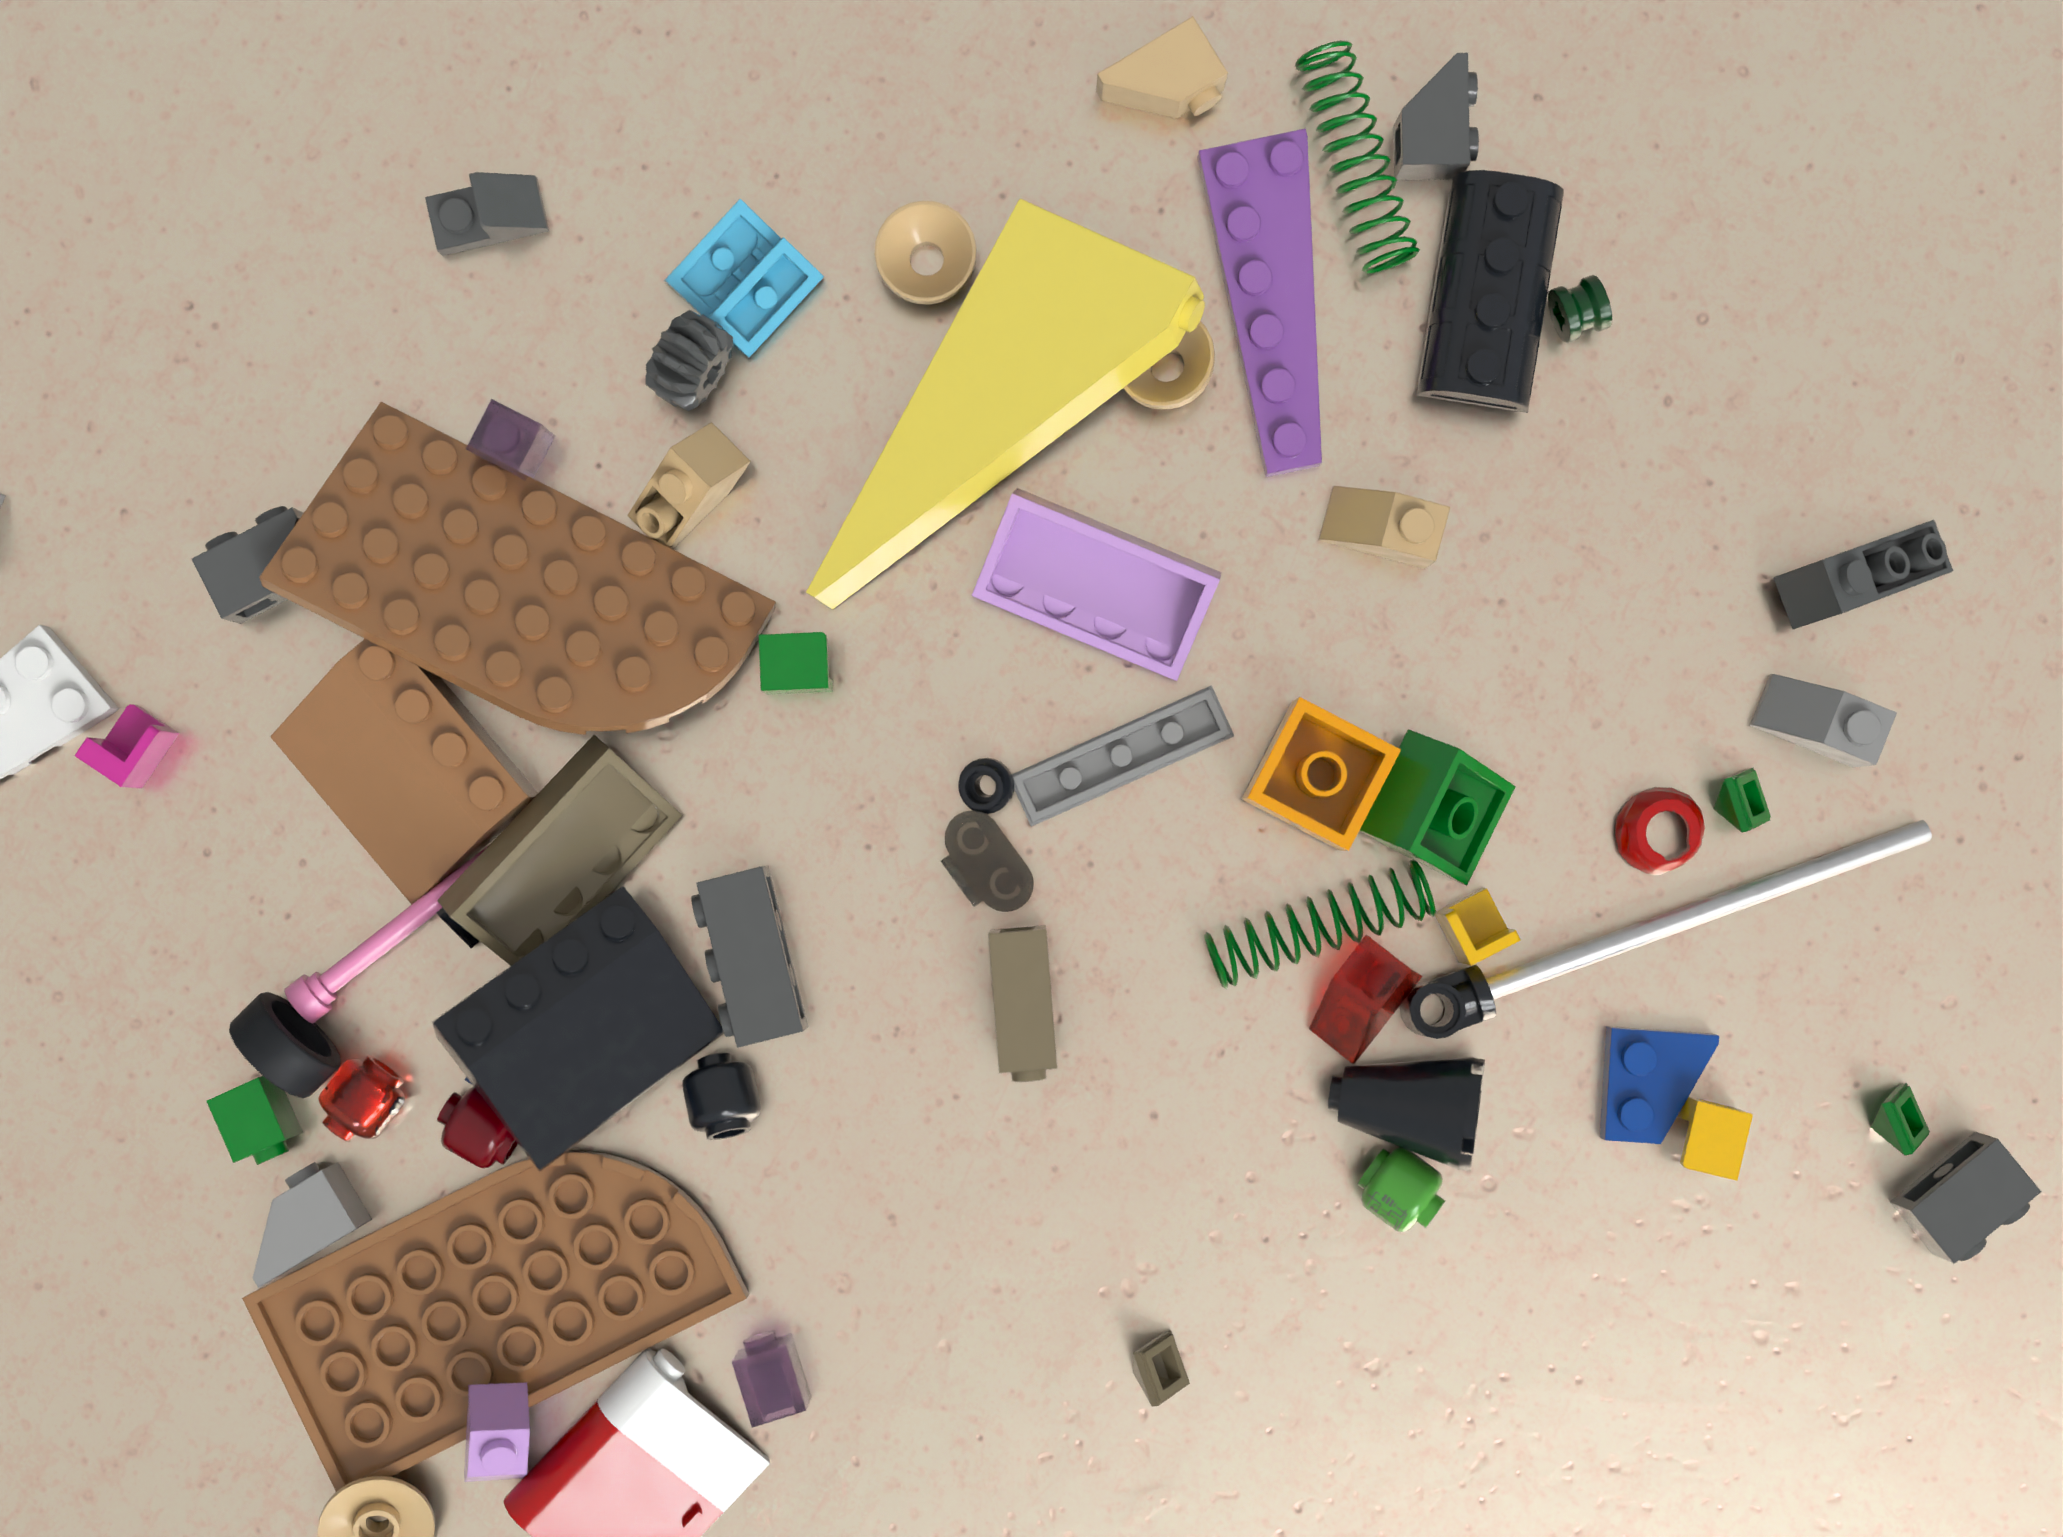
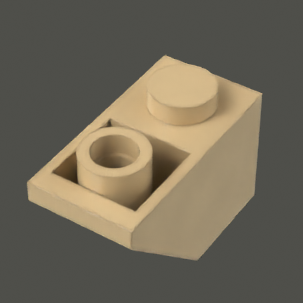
[627,422,751,549]

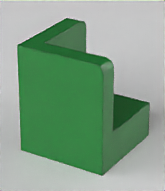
[759,632,833,694]

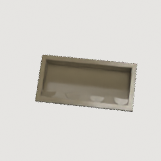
[437,735,683,966]

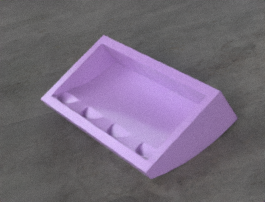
[972,488,1222,681]

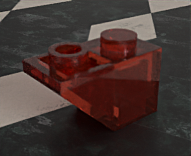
[1309,935,1422,1064]

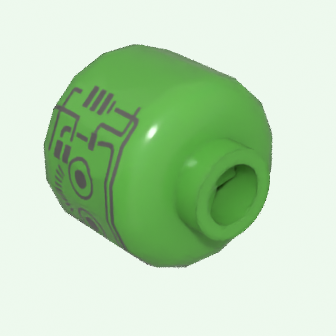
[1358,1147,1445,1232]

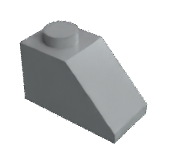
[1750,674,1897,767]
[253,1162,372,1288]

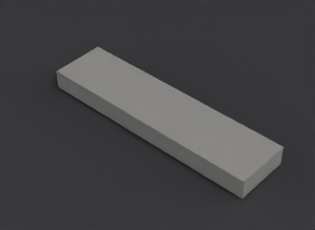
[1012,685,1234,827]

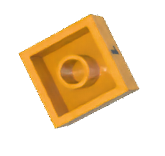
[1242,697,1401,851]

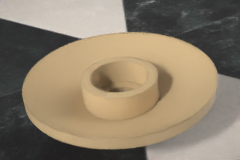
[317,1476,435,1537]

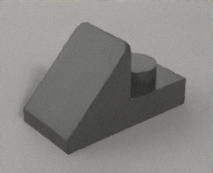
[425,172,549,256]

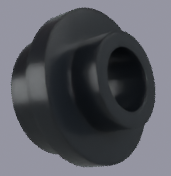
[958,758,1014,814]

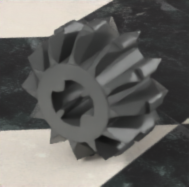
[645,310,733,411]

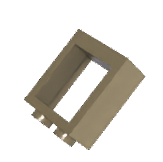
[988,925,1057,1082]

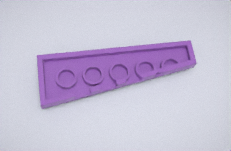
[1197,128,1322,477]

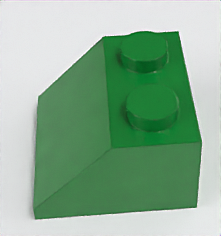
[1360,729,1516,886]

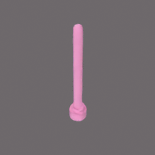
[284,843,491,1024]

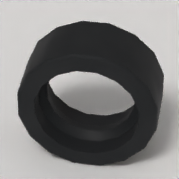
[229,992,341,1098]

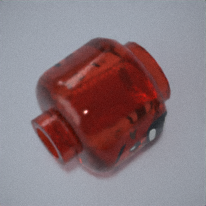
[319,1055,405,1142]

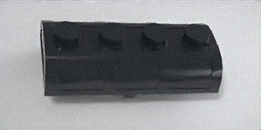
[1417,170,1564,413]

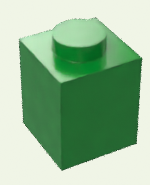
[206,1076,303,1165]

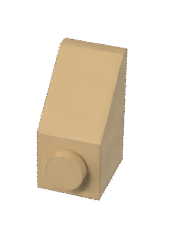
[1096,16,1228,119]
[1318,486,1450,569]

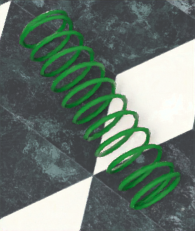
[1294,40,1420,273]
[1204,860,1436,989]

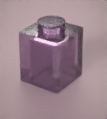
[466,399,555,481]
[732,1330,812,1428]

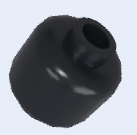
[682,1053,761,1140]

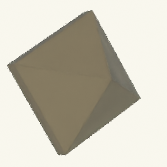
[1133,1331,1190,1407]

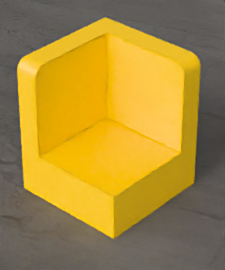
[1435,888,1521,966]
[1677,1097,1753,1181]

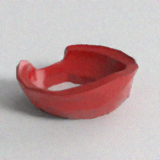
[1615,787,1705,875]

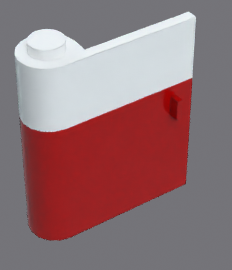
[503,1348,770,1537]

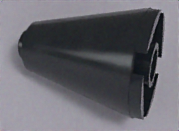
[1328,1057,1485,1171]

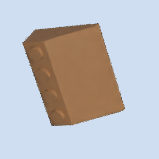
[270,639,538,905]

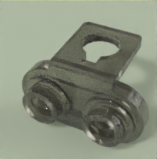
[941,810,1034,912]

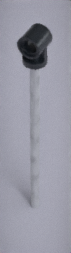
[1400,820,1932,1039]

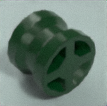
[1548,275,1612,343]

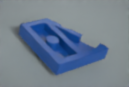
[1600,1026,1719,1144]

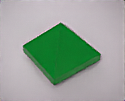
[1713,768,1771,833]
[1871,1083,1930,1156]

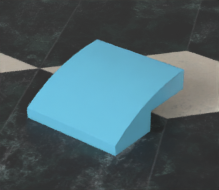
[664,199,824,358]

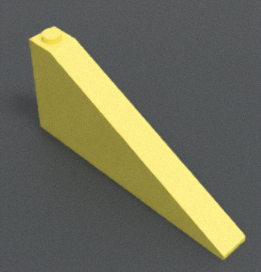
[806,199,1205,609]

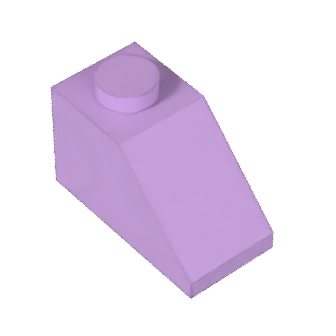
[464,1383,530,1482]

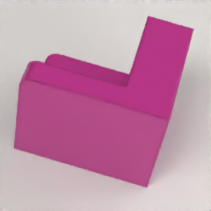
[74,704,179,788]

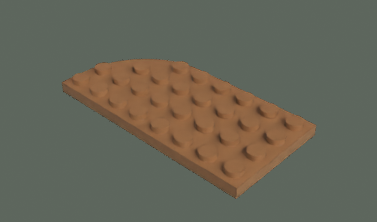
[260,402,776,735]
[242,1151,749,1492]

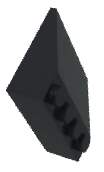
[432,886,724,1172]

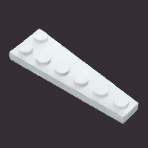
[0,625,119,780]

